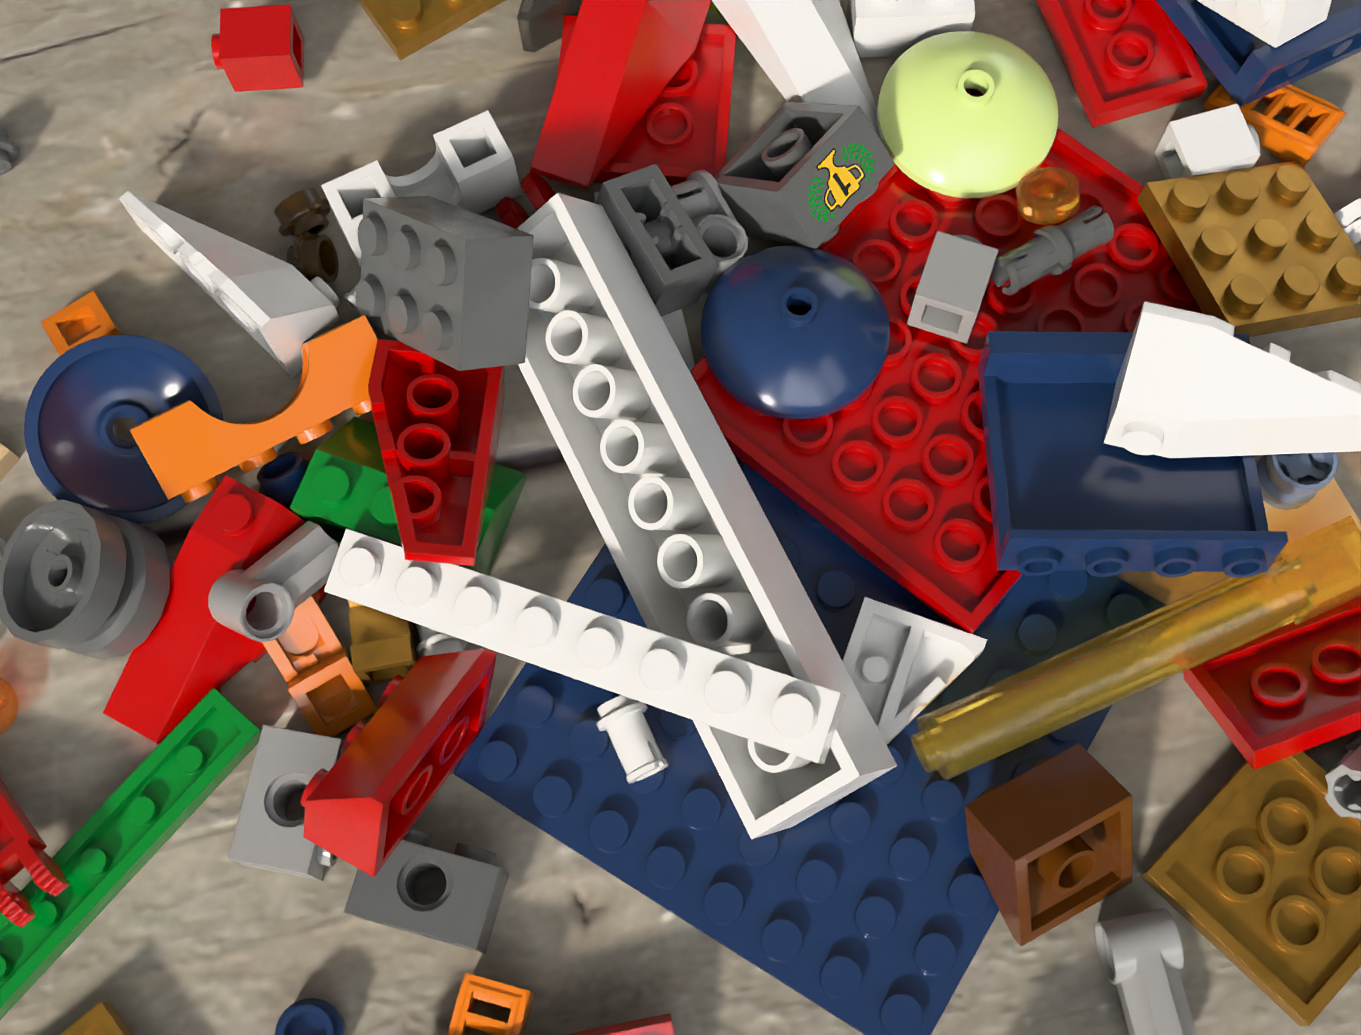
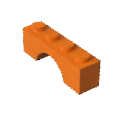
[129,315,377,503]

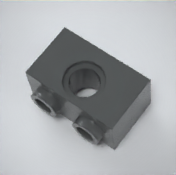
[344,829,509,954]

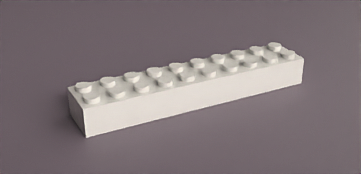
[517,193,897,839]

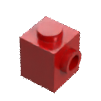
[211,4,304,92]

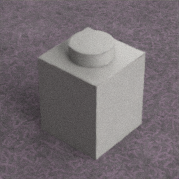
[907,231,998,343]

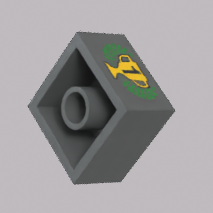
[713,102,895,248]

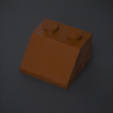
[965,743,1132,947]

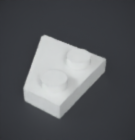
[842,597,987,745]

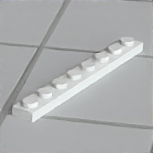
[324,529,846,764]

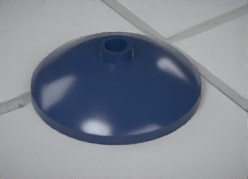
[701,245,890,419]
[24,335,224,524]

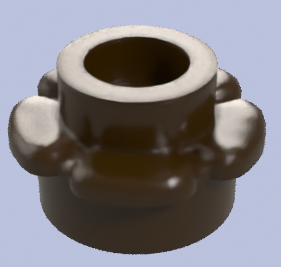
[274,187,331,236]
[286,231,339,283]

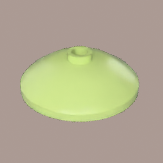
[877,31,1058,198]

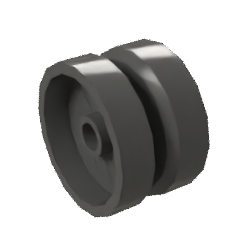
[0,499,171,660]

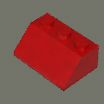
[301,648,497,877]

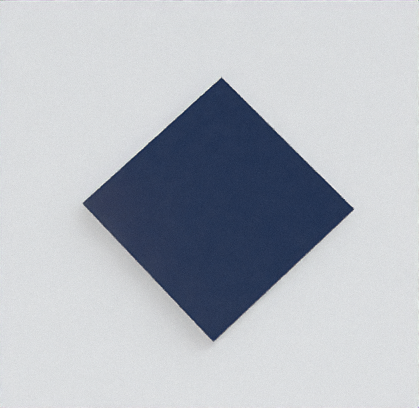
[453,455,1167,1035]

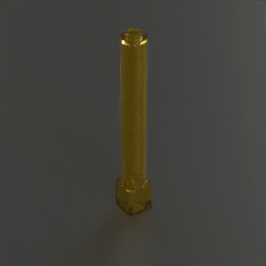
[911,516,1361,780]

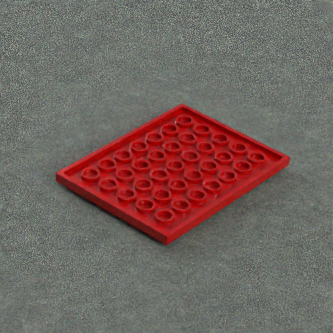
[690,88,1203,634]

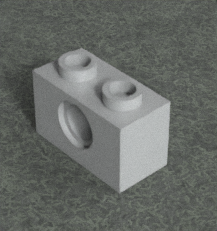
[228,725,344,881]

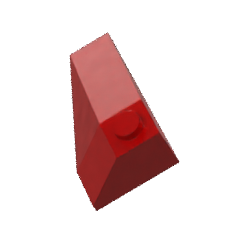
[530,0,711,191]
[368,339,504,566]
[103,475,340,744]

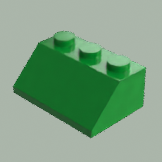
[290,416,527,575]

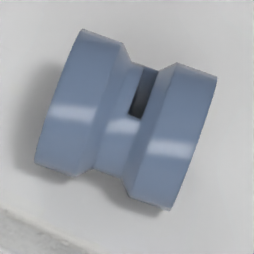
[1256,452,1339,510]

